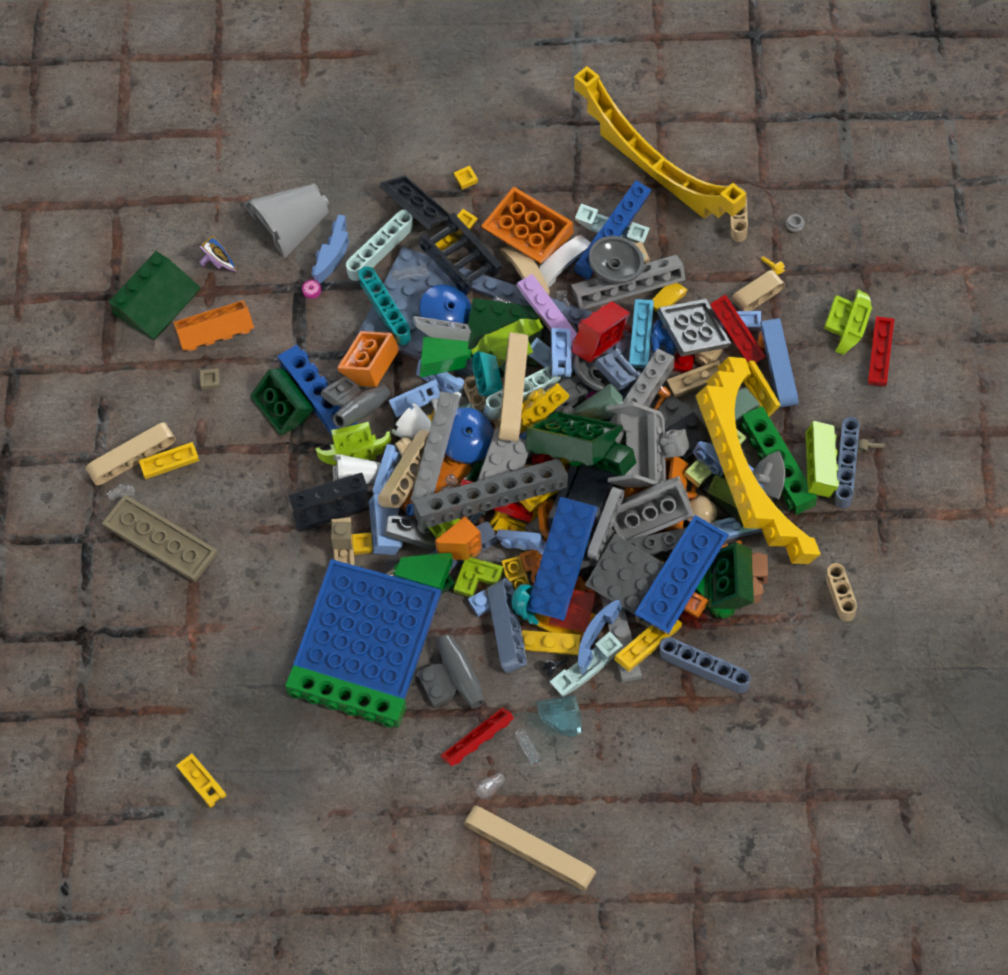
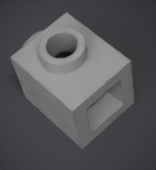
[660,429,690,458]

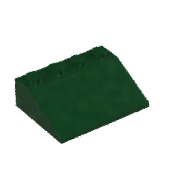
[109,251,201,341]
[468,298,545,367]
[526,411,623,465]

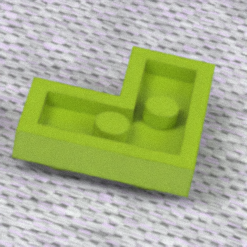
[454,557,503,597]

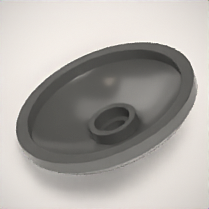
[589,236,644,284]
[573,352,625,392]

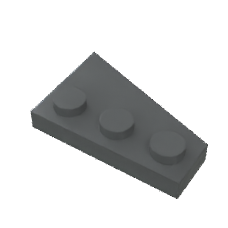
[384,516,437,551]

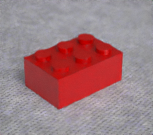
[571,301,630,363]

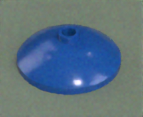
[419,284,471,324]
[445,408,494,464]

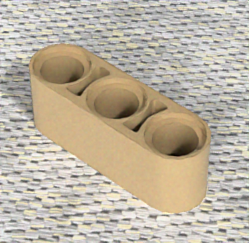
[730,188,748,242]
[731,270,785,311]
[826,563,857,622]

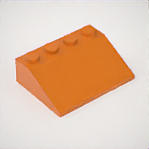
[481,186,574,264]

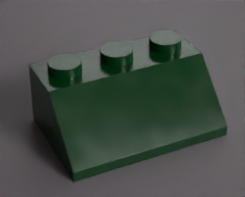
[250,369,315,436]
[707,542,754,609]

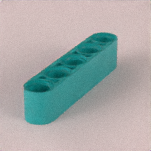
[358,266,411,345]

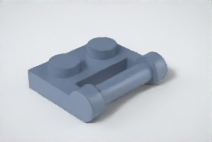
[594,349,641,391]

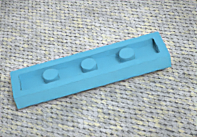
[629,299,654,369]

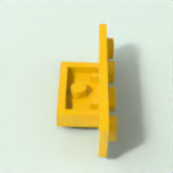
[519,383,569,434]

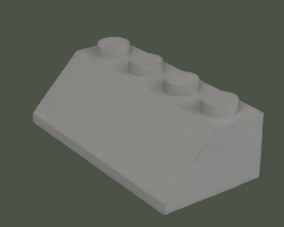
[613,476,694,540]

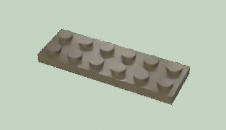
[102,495,218,583]

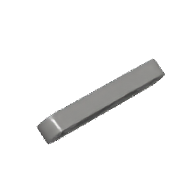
[587,487,624,561]

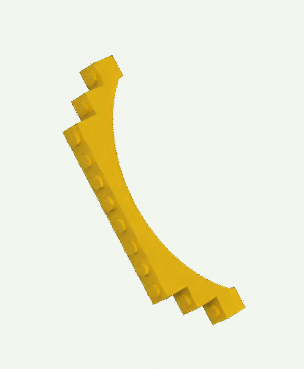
[574,66,747,219]
[695,357,821,564]

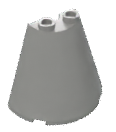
[245,183,329,258]

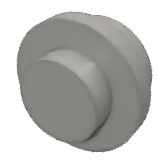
[786,214,804,232]

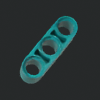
[472,351,503,397]

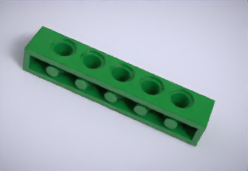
[740,406,817,515]
[285,665,407,728]

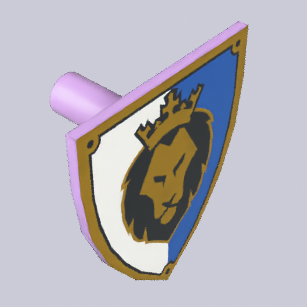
[199,235,237,272]

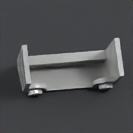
[607,402,666,488]

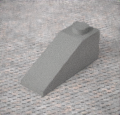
[413,316,471,341]

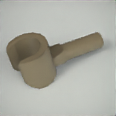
[857,439,884,453]

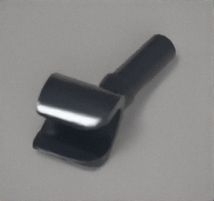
[542,656,569,676]

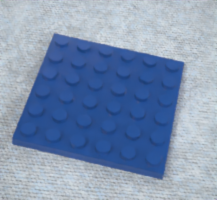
[292,559,442,699]

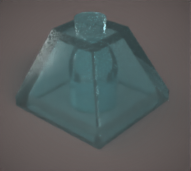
[536,695,583,736]

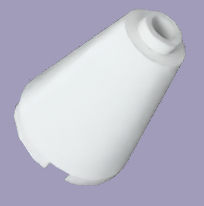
[392,403,432,440]
[333,454,381,486]

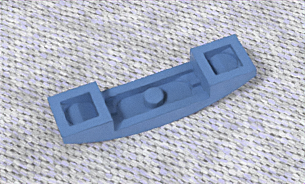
[578,600,622,674]

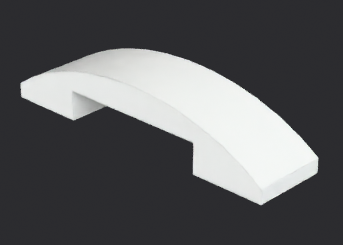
[539,235,591,288]

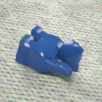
[651,320,678,355]

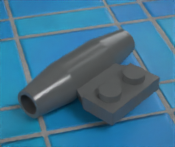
[320,376,390,428]
[417,634,485,709]

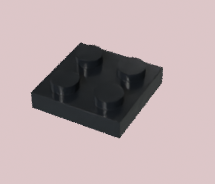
[665,412,713,461]

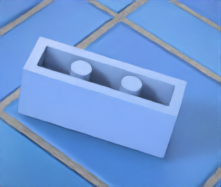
[369,493,403,555]

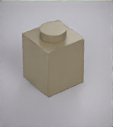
[331,522,353,549]

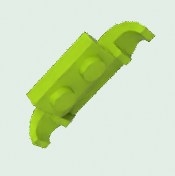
[823,289,872,355]
[471,319,543,367]
[316,422,391,465]

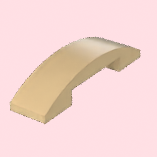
[500,245,550,295]

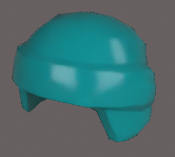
[511,584,539,625]

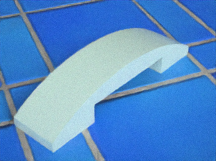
[575,204,650,244]
[550,632,623,697]

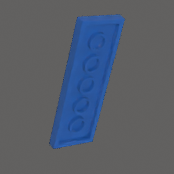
[526,497,598,621]
[634,515,729,635]

